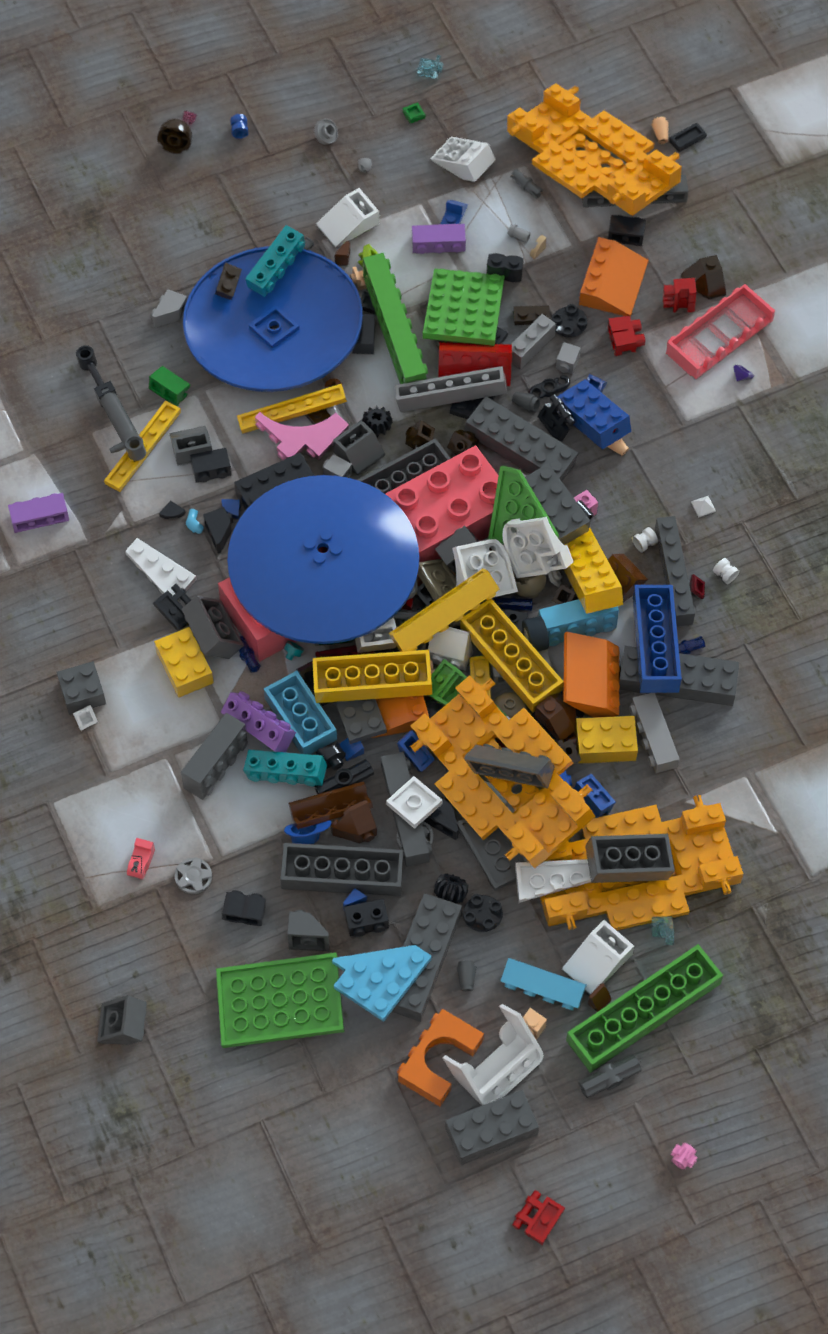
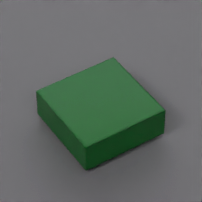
[402,102,425,124]

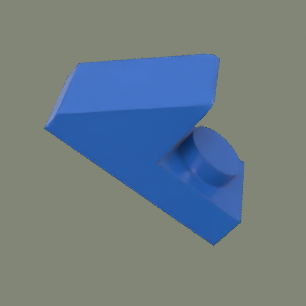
[440,200,468,225]
[397,730,435,772]

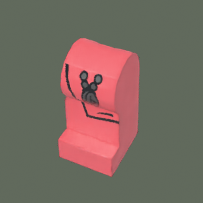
[127,838,155,880]

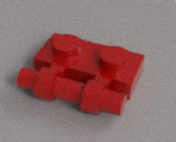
[512,1190,565,1245]

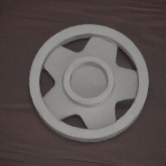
[175,858,212,894]

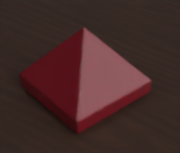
[689,574,705,599]

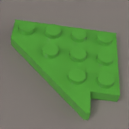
[488,466,559,544]

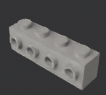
[629,693,680,773]

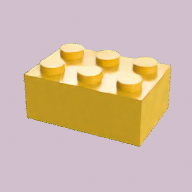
[154,627,214,698]
[575,716,638,764]

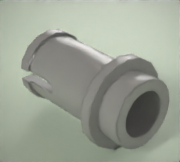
[507,224,531,243]

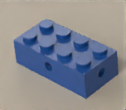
[557,379,632,450]

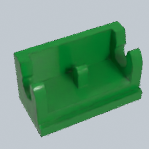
[148,366,190,406]

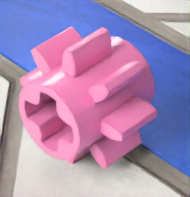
[671,1143,697,1169]

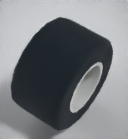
[522,616,549,652]

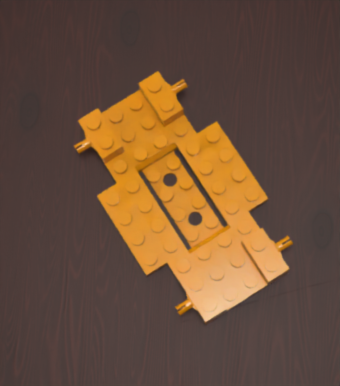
[507,83,682,216]
[410,675,596,869]
[540,795,743,931]

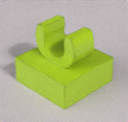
[358,244,378,267]

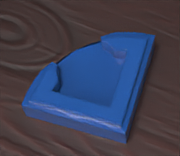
[221,499,240,519]

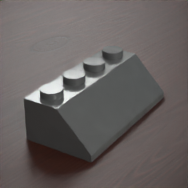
[464,744,555,789]

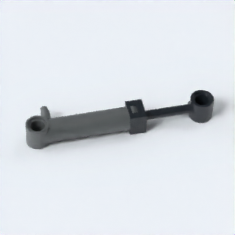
[76,345,146,461]

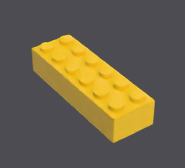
[564,527,623,614]
[460,598,564,712]
[313,650,432,703]

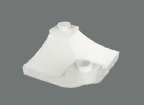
[502,517,574,578]
[452,539,518,600]

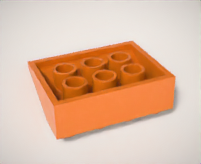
[579,237,648,318]
[563,632,620,718]
[371,696,429,738]

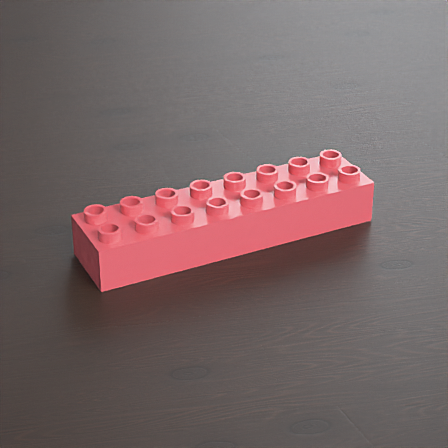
[218,445,499,662]

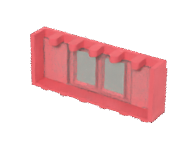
[666,284,775,379]

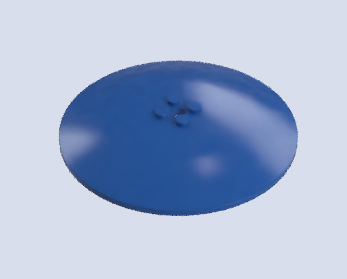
[183,246,363,392]
[227,475,419,644]

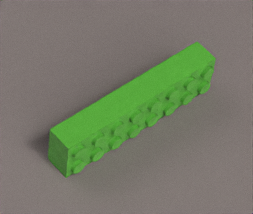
[363,252,428,384]
[566,944,723,1073]

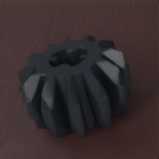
[362,405,393,437]
[434,873,469,904]

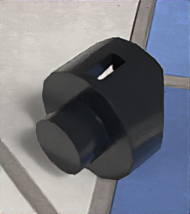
[316,742,346,771]

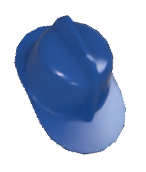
[284,820,331,845]

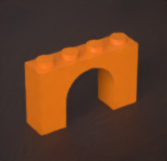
[397,1009,484,1107]

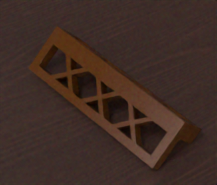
[288,782,373,829]

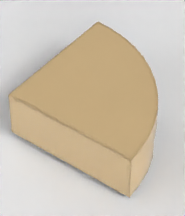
[530,235,546,259]

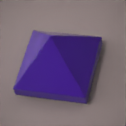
[733,365,754,381]

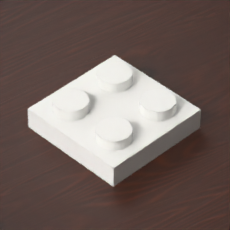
[386,776,442,829]

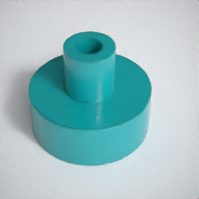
[284,641,304,661]

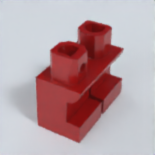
[663,278,696,313]
[607,316,646,356]

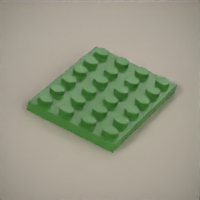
[422,269,505,346]
[216,952,345,1048]

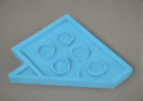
[332,945,432,1022]

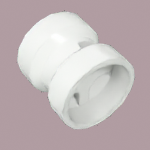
[632,527,658,552]
[713,558,739,584]

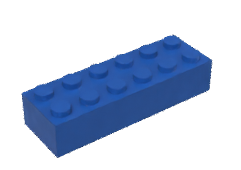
[632,585,682,693]

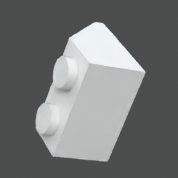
[428,627,473,671]

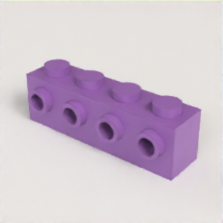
[221,691,296,752]

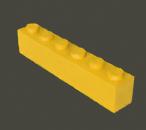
[388,568,500,652]

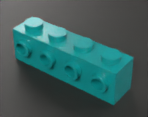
[245,225,305,297]
[243,750,327,787]

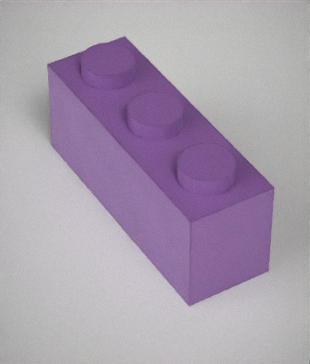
[412,224,466,254]
[8,493,69,533]

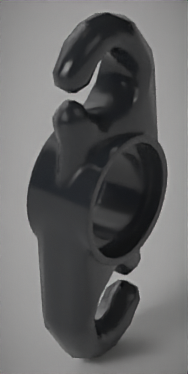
[528,375,570,398]

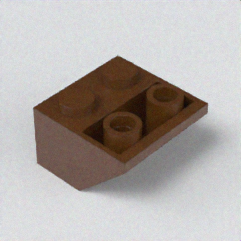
[608,554,648,602]

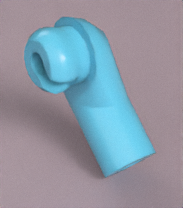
[186,509,204,534]

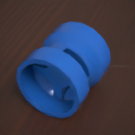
[230,114,249,139]

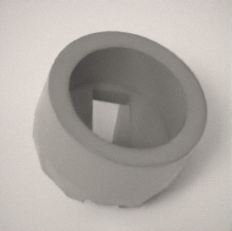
[358,158,372,173]

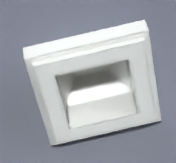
[691,496,716,518]
[73,705,98,730]

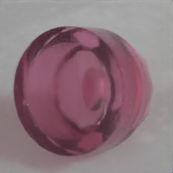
[182,110,197,125]

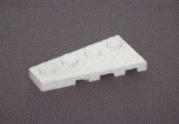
[125,538,197,601]
[515,859,591,903]

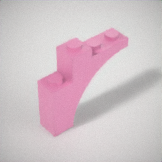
[255,412,349,460]

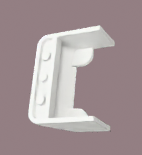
[443,1004,543,1105]

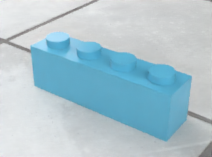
[501,958,587,1010]

